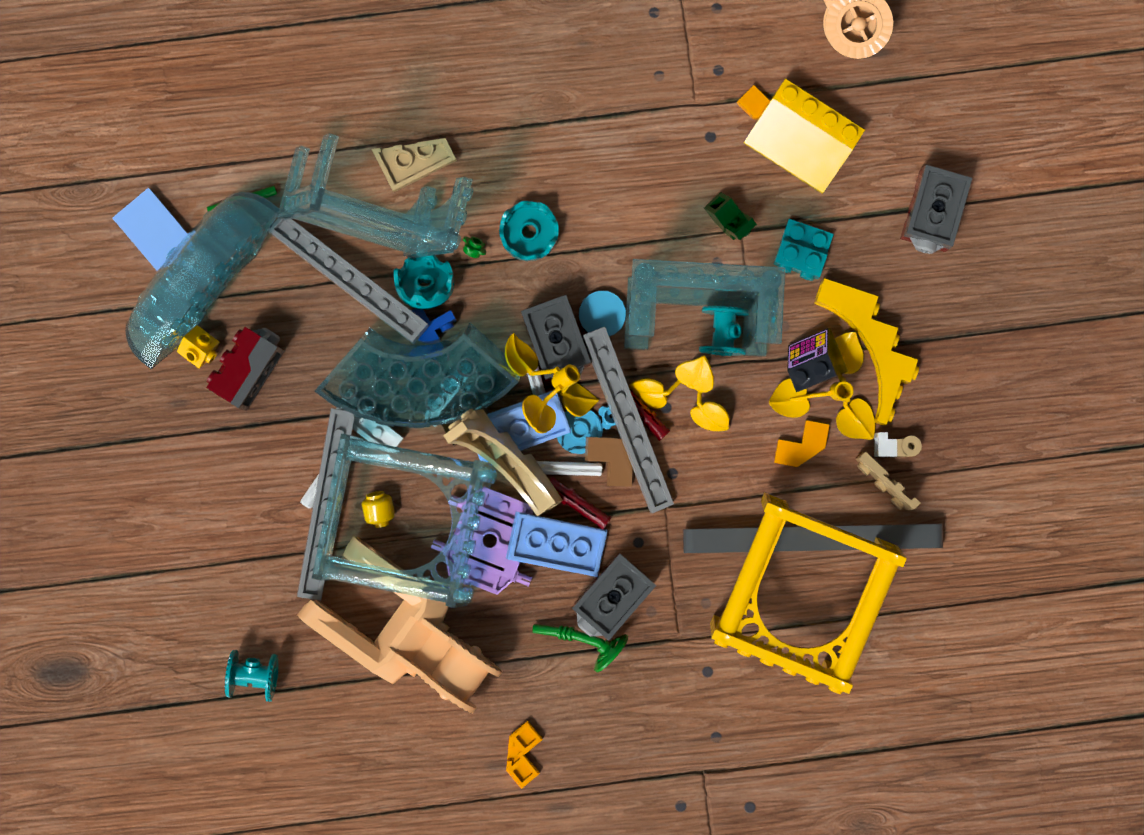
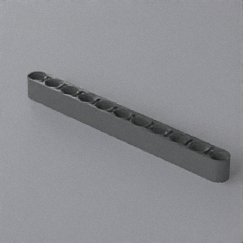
[683,524,943,553]

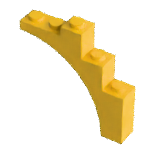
[814,278,919,426]

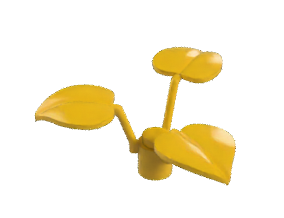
[769,332,875,440]
[505,333,599,434]
[629,355,730,431]

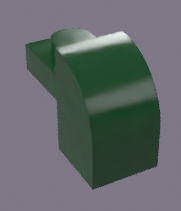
[704,192,757,240]

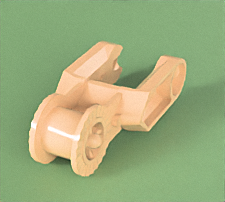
[823,0,893,59]
[297,536,503,714]

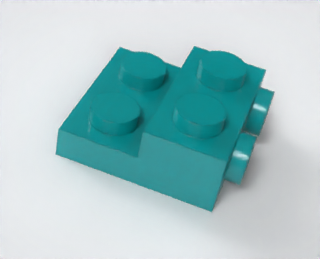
[773,219,834,281]

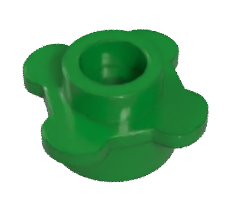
[463,236,487,258]

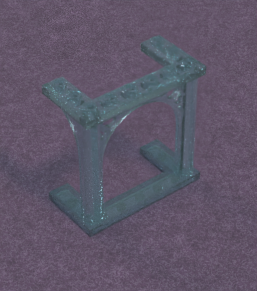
[277,133,473,258]
[624,259,785,357]
[312,433,497,608]

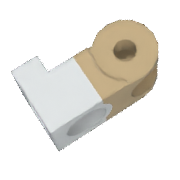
[874,432,922,457]

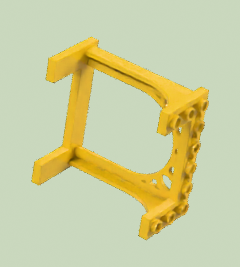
[710,492,907,694]

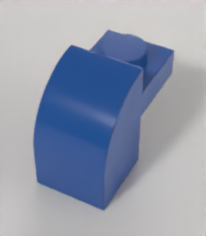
[411,308,457,344]

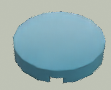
[579,291,626,337]
[557,410,603,454]

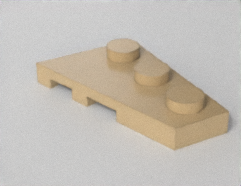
[372,138,457,192]
[856,452,920,510]

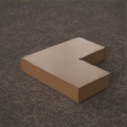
[585,437,632,487]

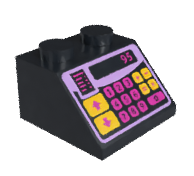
[787,328,848,392]

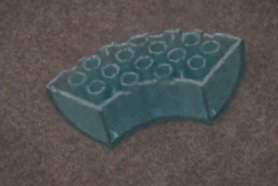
[125,192,280,369]
[315,323,520,428]

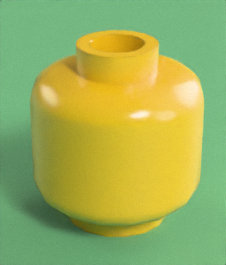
[361,491,395,528]

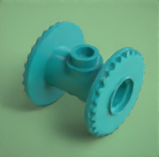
[699,306,749,356]
[225,650,279,702]

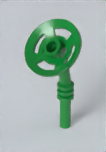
[532,624,629,673]

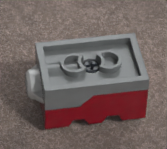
[900,165,972,254]
[521,295,591,382]
[206,327,285,411]
[572,553,657,641]

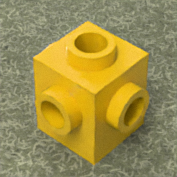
[177,325,220,369]

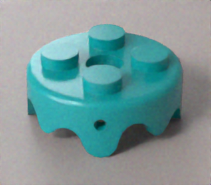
[499,201,559,261]
[394,250,455,309]

